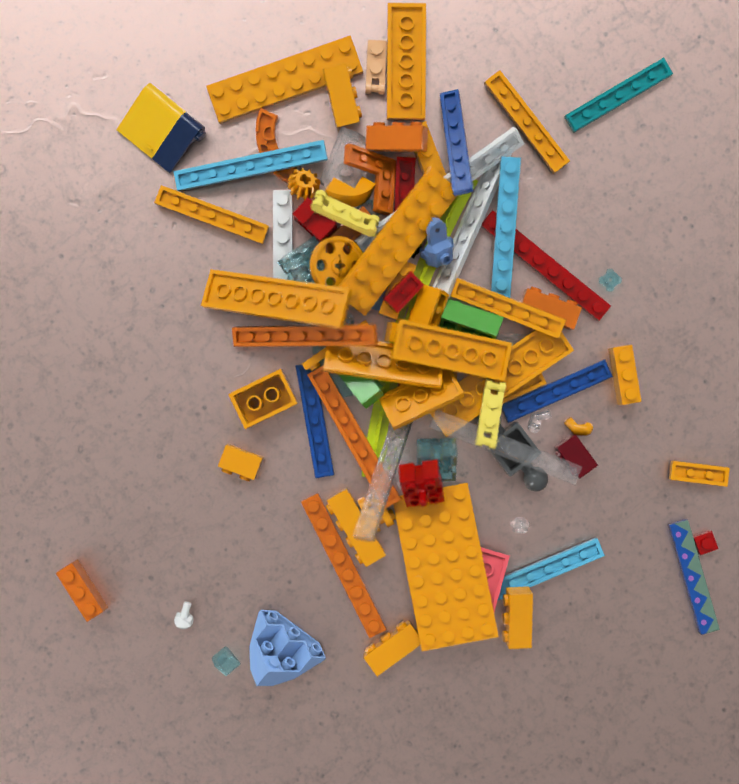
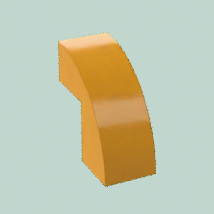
[325,176,376,207]

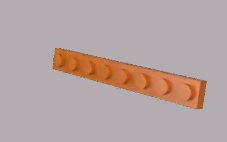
[232,324,378,347]
[307,365,402,509]
[301,493,387,638]

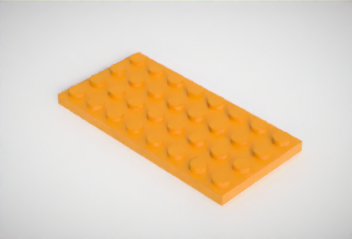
[393,483,499,651]

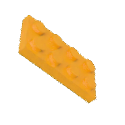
[379,369,464,430]

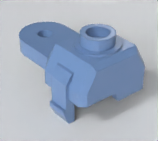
[419,217,454,268]

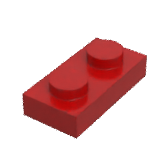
[383,271,424,313]

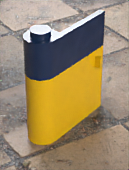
[116,83,206,173]

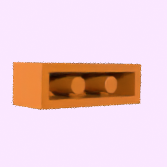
[366,122,428,152]
[521,287,582,330]
[56,559,108,622]

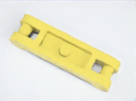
[311,190,380,237]
[475,378,506,449]

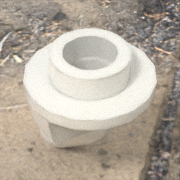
[174,602,194,629]

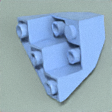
[249,610,326,686]

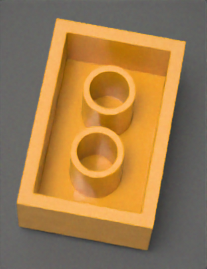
[228,369,299,429]

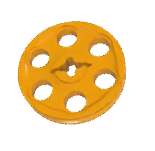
[310,236,363,287]

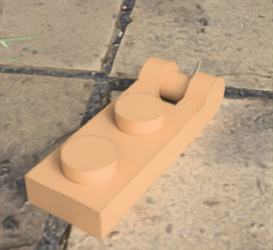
[365,40,387,95]

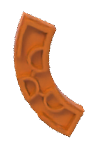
[255,108,298,184]

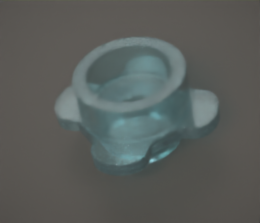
[599,269,622,292]

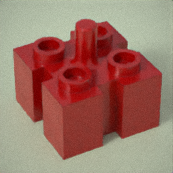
[292,197,337,243]
[399,459,445,507]

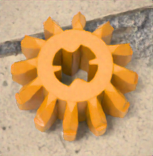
[287,167,320,200]

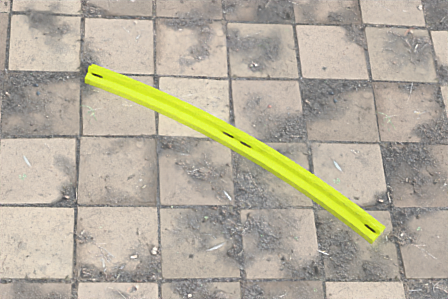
[361,179,478,477]

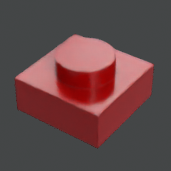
[693,530,718,555]

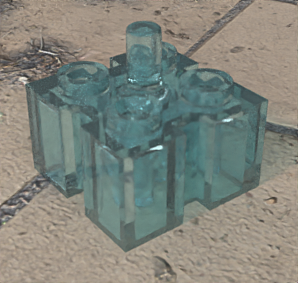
[277,236,337,284]
[416,438,457,481]

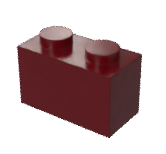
[554,434,598,479]

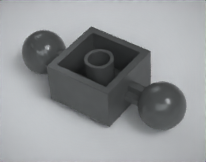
[477,415,548,491]

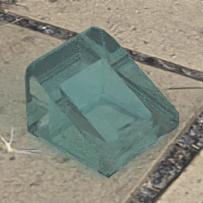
[212,646,241,676]

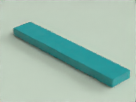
[564,57,673,133]

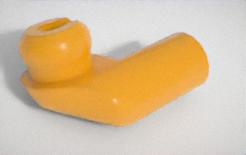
[564,417,593,436]

